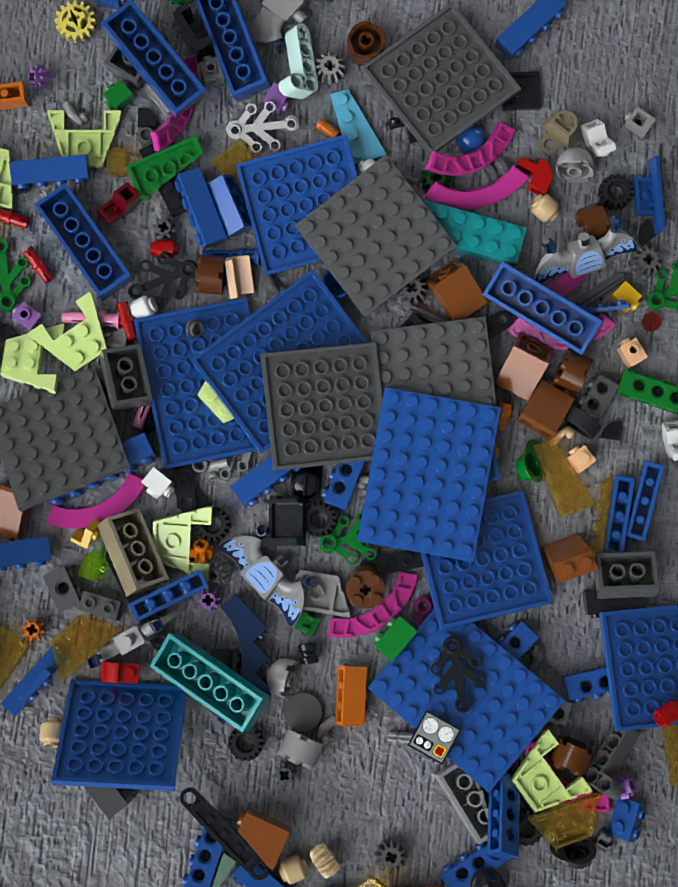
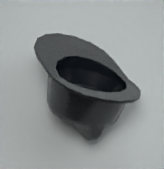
[291,466,322,503]
[550,833,597,869]
[470,867,507,887]

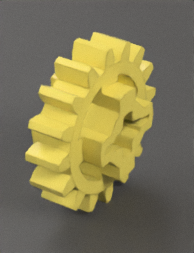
[54,0,97,43]

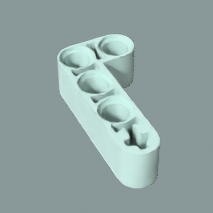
[279,23,318,99]

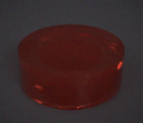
[641,312,661,332]

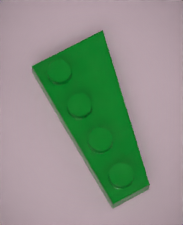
[126,135,203,201]

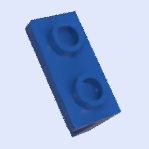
[608,796,646,842]

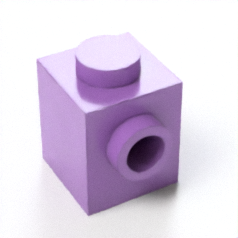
[263,82,291,116]
[12,302,45,331]

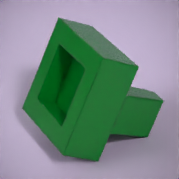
[295,611,320,637]

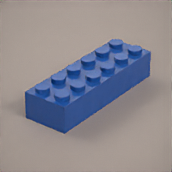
[101,0,206,118]
[195,0,272,102]
[34,183,134,301]
[482,261,604,355]
[46,433,158,506]

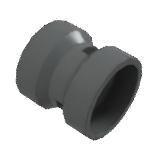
[483,157,509,183]

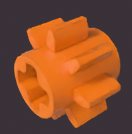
[189,539,214,564]
[21,618,46,642]

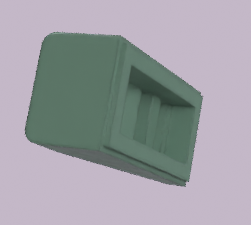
[212,850,237,887]

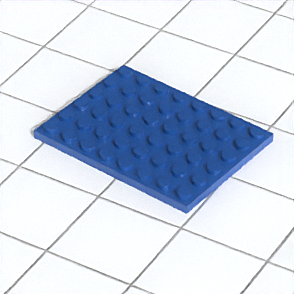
[190,269,368,454]
[134,298,271,470]
[357,387,501,562]
[368,609,565,793]

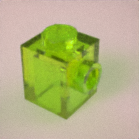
[78,551,108,582]

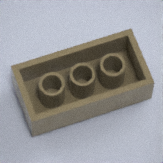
[97,508,169,597]

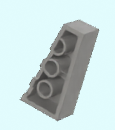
[434,762,489,844]

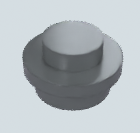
[138,127,154,146]
[186,319,204,338]

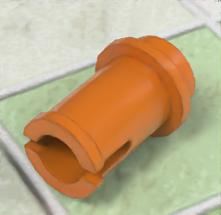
[315,118,340,138]

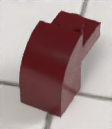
[97,182,141,226]

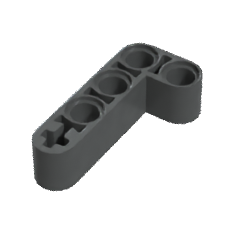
[584,726,641,800]

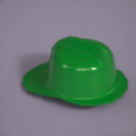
[515,439,545,482]

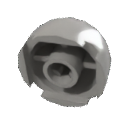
[556,147,594,184]
[265,658,300,699]

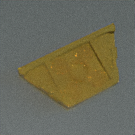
[50,615,119,683]
[528,793,601,849]

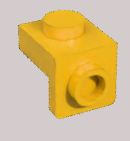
[70,519,100,549]

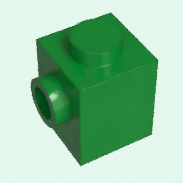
[103,80,135,111]

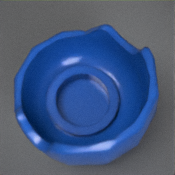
[456,124,485,154]
[322,271,347,300]

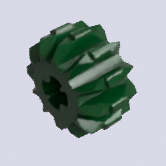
[419,170,452,193]

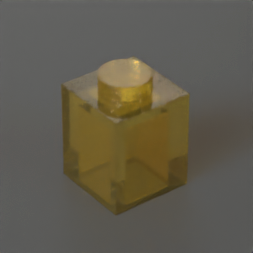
[107,147,129,178]

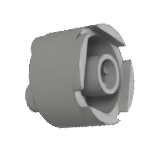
[277,728,324,770]

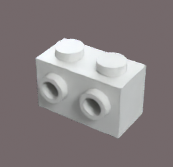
[141,467,175,499]

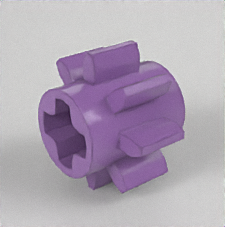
[28,65,52,89]
[196,588,221,612]
[614,774,637,800]

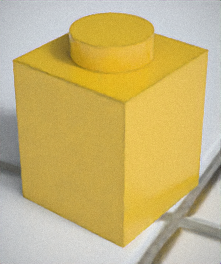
[609,281,642,313]

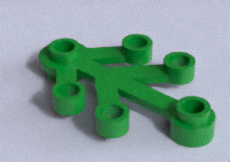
[0,238,32,312]
[646,260,678,313]
[319,511,377,565]

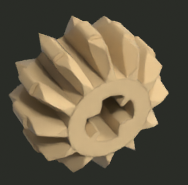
[310,843,340,879]

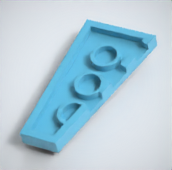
[330,89,387,166]

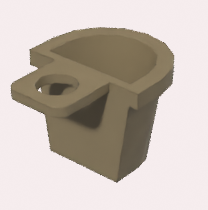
[537,110,580,157]

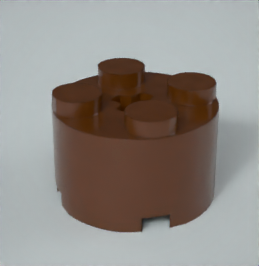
[347,21,385,66]
[575,201,610,240]
[195,254,226,295]
[553,348,593,393]
[346,564,385,609]
[550,735,595,777]

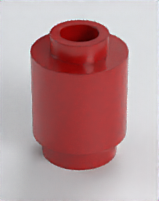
[151,240,179,259]
[653,700,678,728]

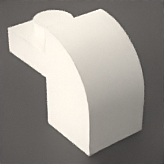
[580,119,616,158]
[662,420,678,461]

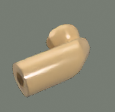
[548,426,575,448]

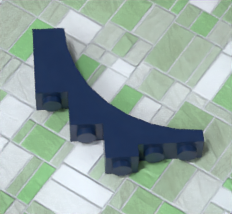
[218,594,271,725]

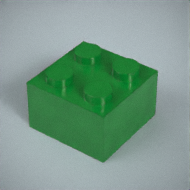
[373,615,418,662]

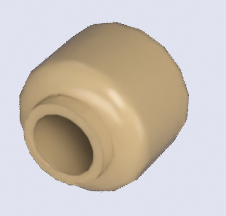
[530,194,559,222]
[39,717,62,748]
[278,855,309,885]

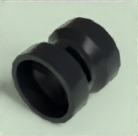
[298,643,319,665]

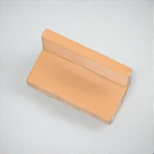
[224,255,255,299]

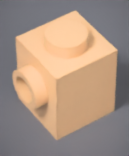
[617,338,648,369]
[566,445,596,474]

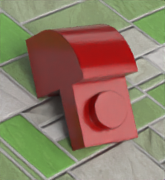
[516,157,552,195]
[101,661,140,684]

